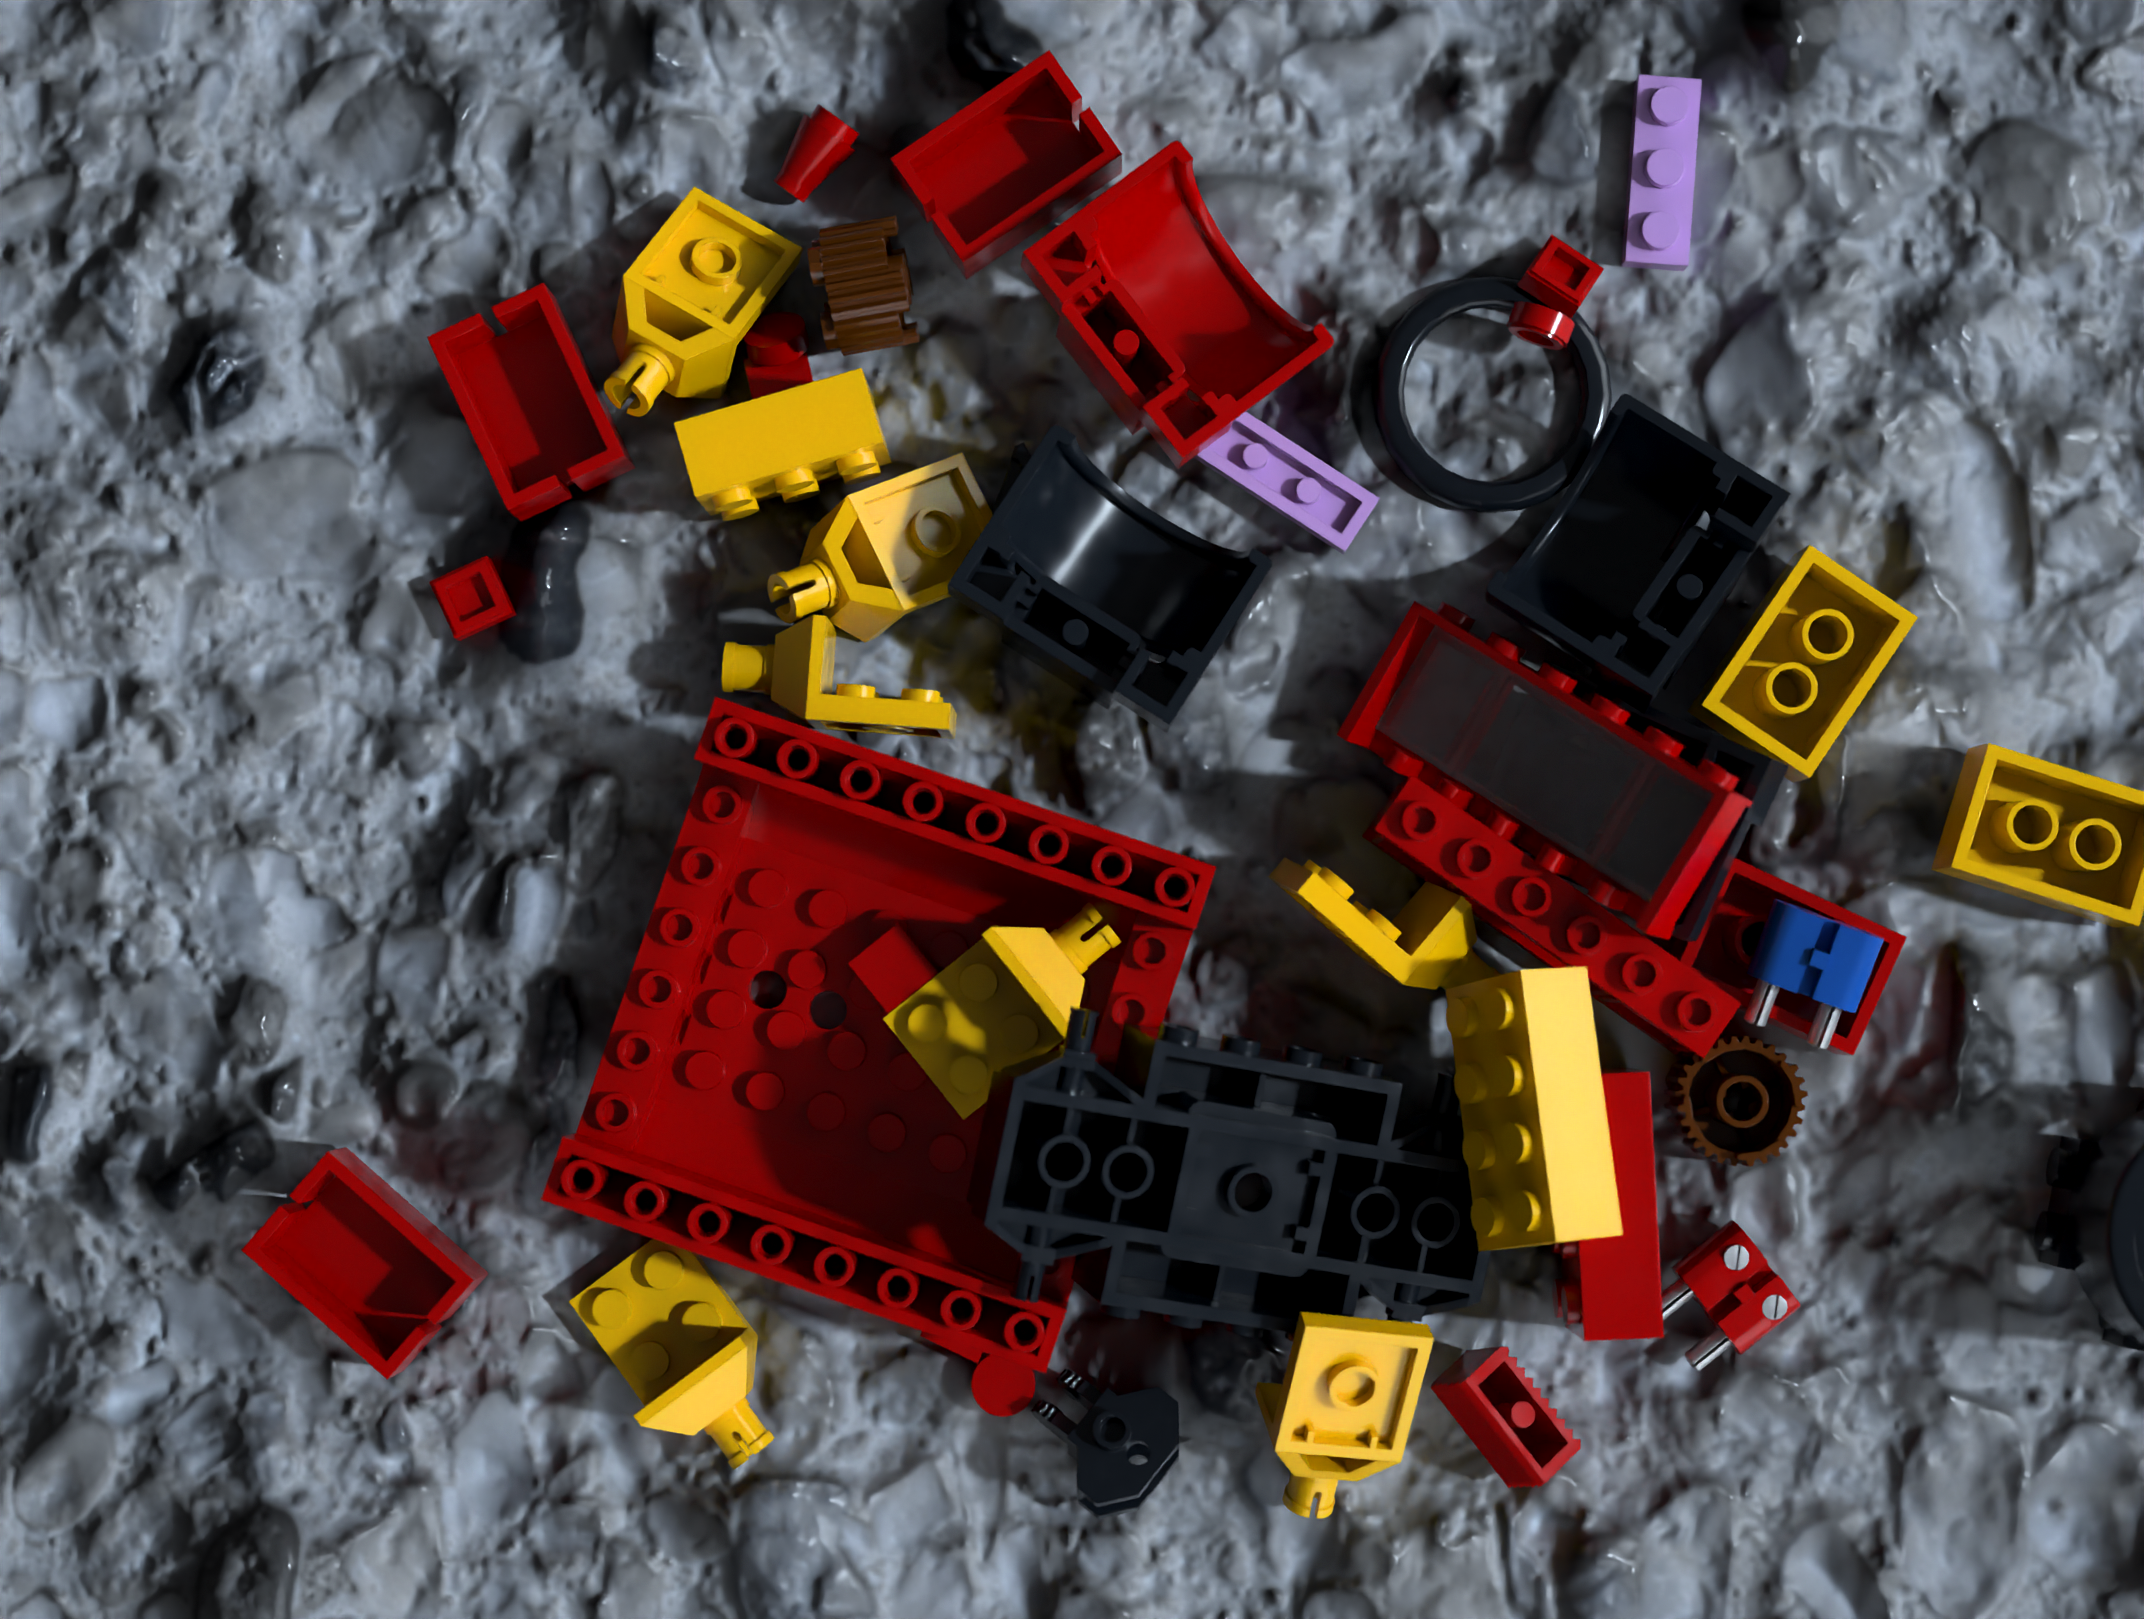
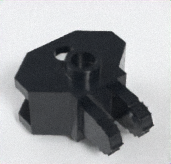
[1031,1369,1179,1519]

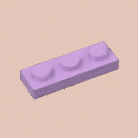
[1621,74,1702,271]
[1194,412,1380,554]

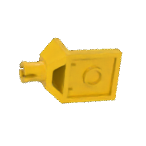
[604,186,803,417]
[767,452,993,642]
[722,615,957,739]
[1268,857,1502,990]
[883,902,1121,1120]
[569,1239,775,1470]
[1255,1312,1434,1519]

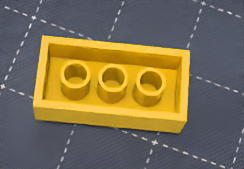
[1446,966,1622,1252]

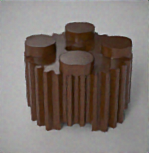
[807,215,920,356]
[1664,1035,1808,1167]

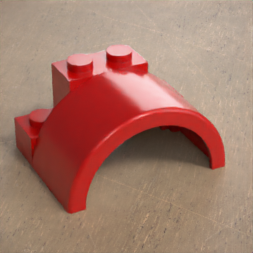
[1021,141,1334,469]

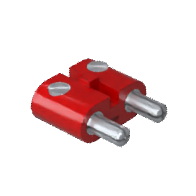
[1662,1220,1801,1371]

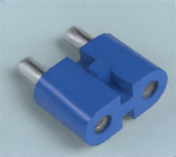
[1744,899,1884,1049]

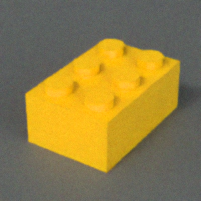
[674,368,892,521]
[1687,545,1918,783]
[1931,743,2144,928]

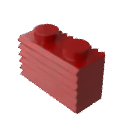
[1430,1346,1581,1488]

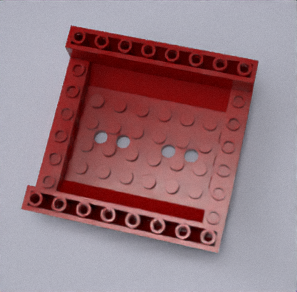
[541,697,1217,1374]

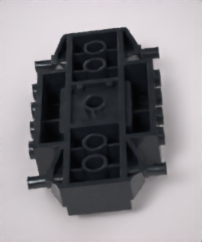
[966,1006,1491,1342]

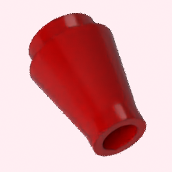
[773,104,859,203]

